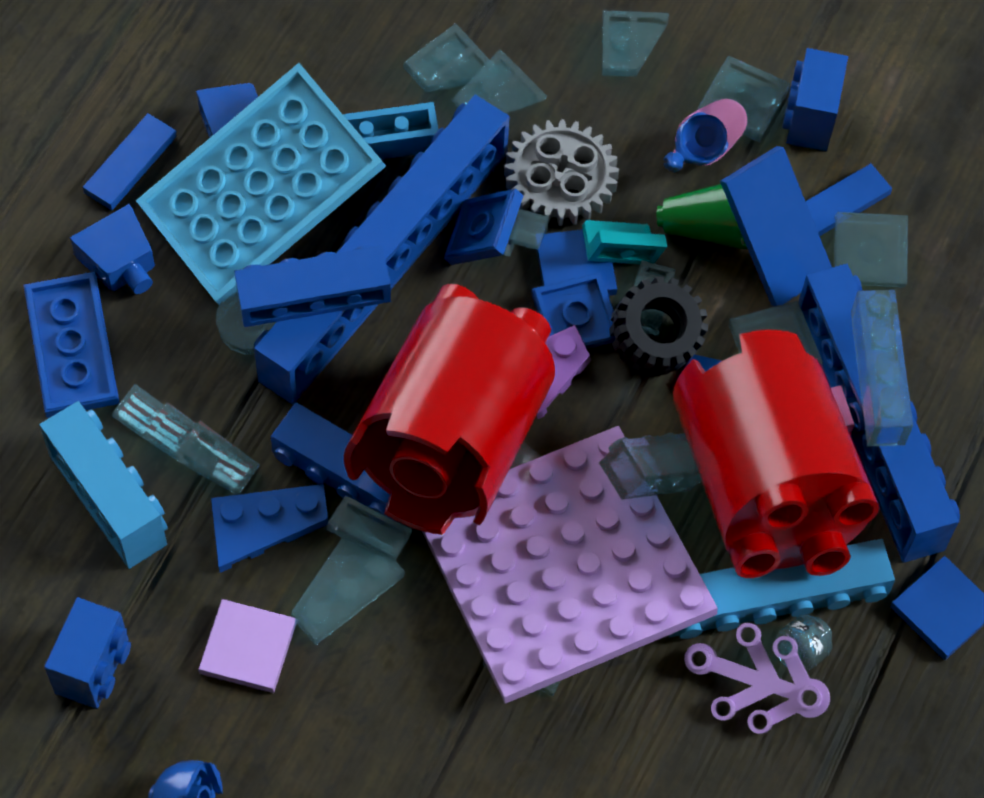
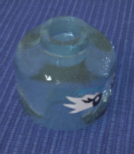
[775,615,832,672]

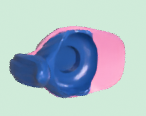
[663,99,747,173]

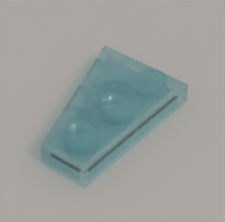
[291,518,404,645]

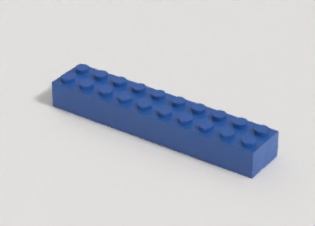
[254,94,510,405]

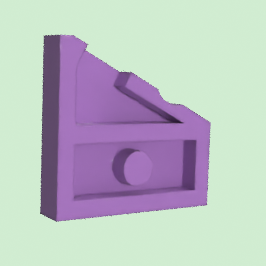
[536,325,591,419]

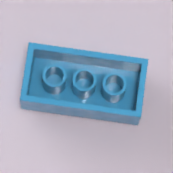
[39,401,168,569]

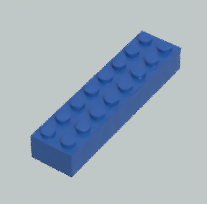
[797,263,960,563]

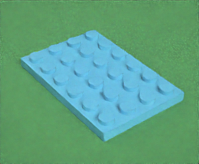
[136,63,386,306]

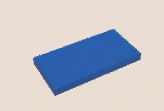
[720,146,832,308]
[23,272,120,418]

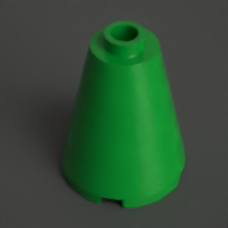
[657,184,748,250]

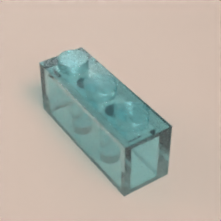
[599,433,701,500]

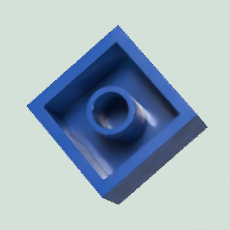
[782,48,848,151]
[44,597,131,709]

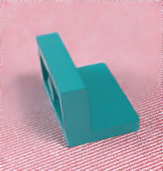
[582,220,667,265]

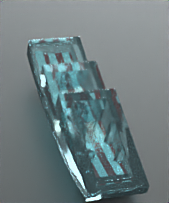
[111,384,260,495]

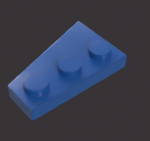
[211,484,328,573]

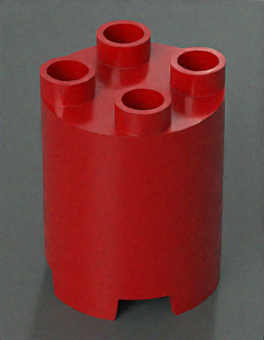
[344,284,555,535]
[673,330,879,578]

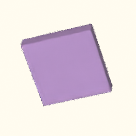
[199,599,296,693]

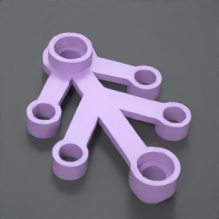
[685,623,830,734]

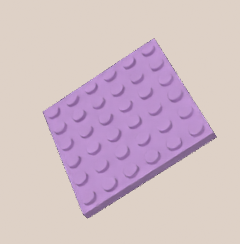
[422,425,718,704]

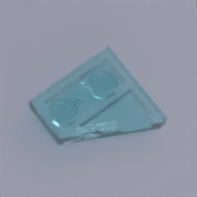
[602,10,669,77]
[403,23,500,92]
[451,49,547,113]

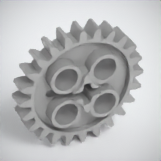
[504,119,619,226]

